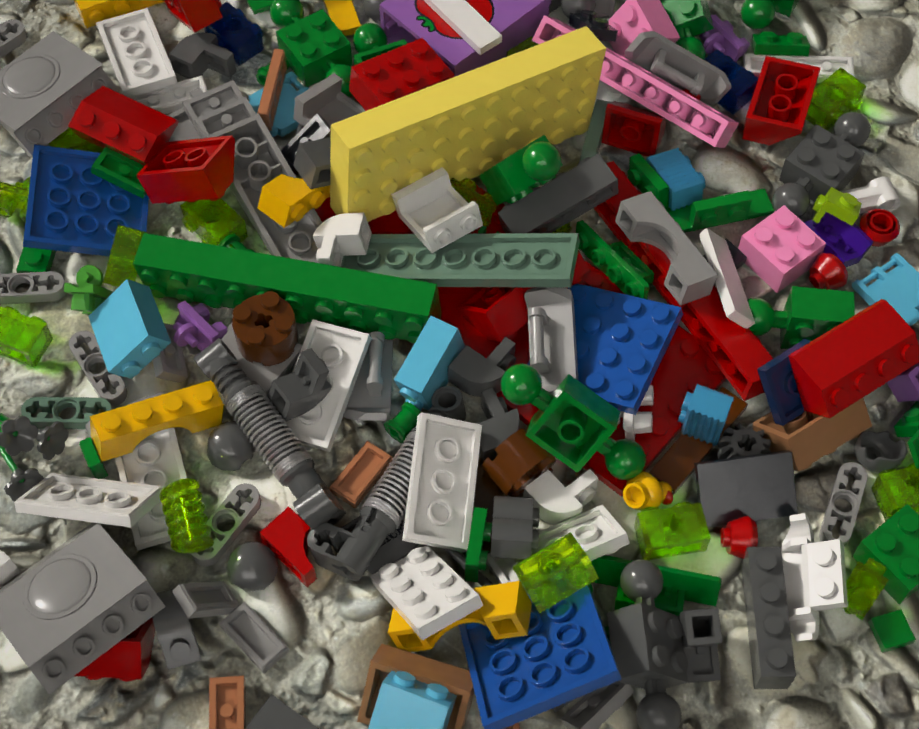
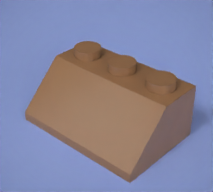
[753,398,872,472]
[357,644,474,729]

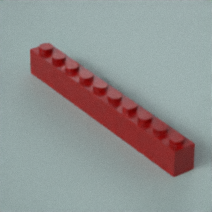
[594,161,774,401]

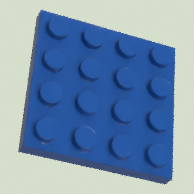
[23,144,149,259]
[527,283,683,415]
[459,571,622,729]

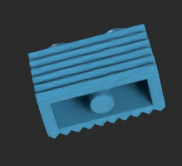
[646,148,706,211]
[678,384,734,446]

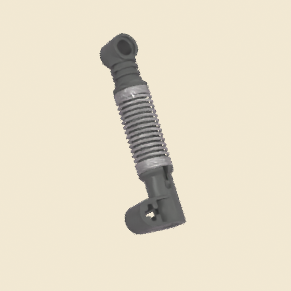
[194,338,346,529]
[307,386,466,581]

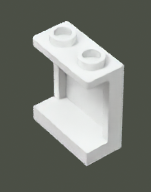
[391,167,483,253]

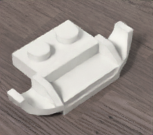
[781,513,848,642]

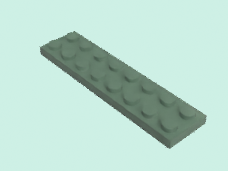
[341,233,580,288]

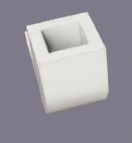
[313,212,372,267]
[523,469,598,525]

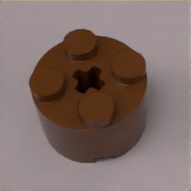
[232,291,299,366]
[482,427,557,497]

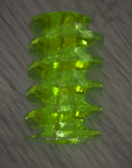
[159,478,214,554]

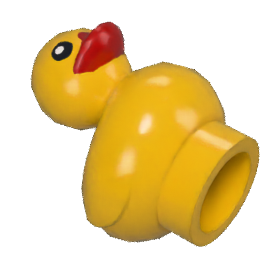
[623,471,673,511]

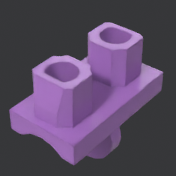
[699,14,750,68]
[173,301,228,351]

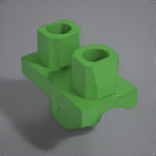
[64,265,113,315]

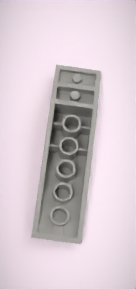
[182,80,322,263]

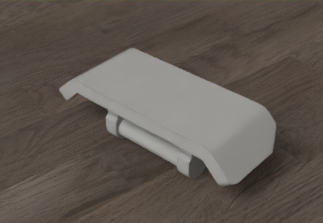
[625,31,732,104]
[524,287,578,394]
[343,332,393,421]

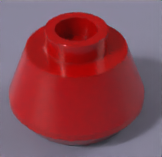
[860,209,900,247]
[809,253,848,290]
[720,516,758,559]

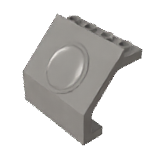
[0,31,118,157]
[0,523,166,694]

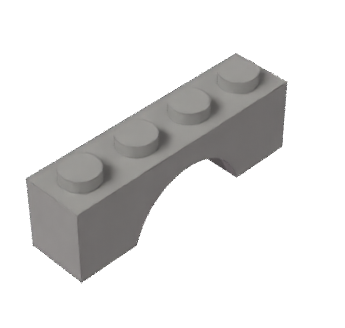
[615,191,718,306]

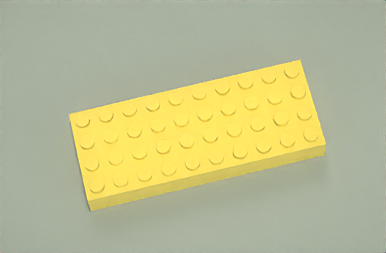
[330,26,606,222]

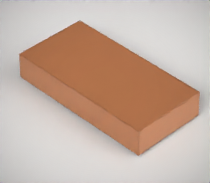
[329,441,393,509]

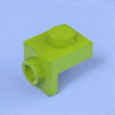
[812,187,862,226]

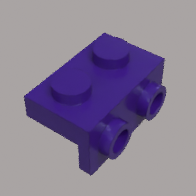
[804,212,873,267]

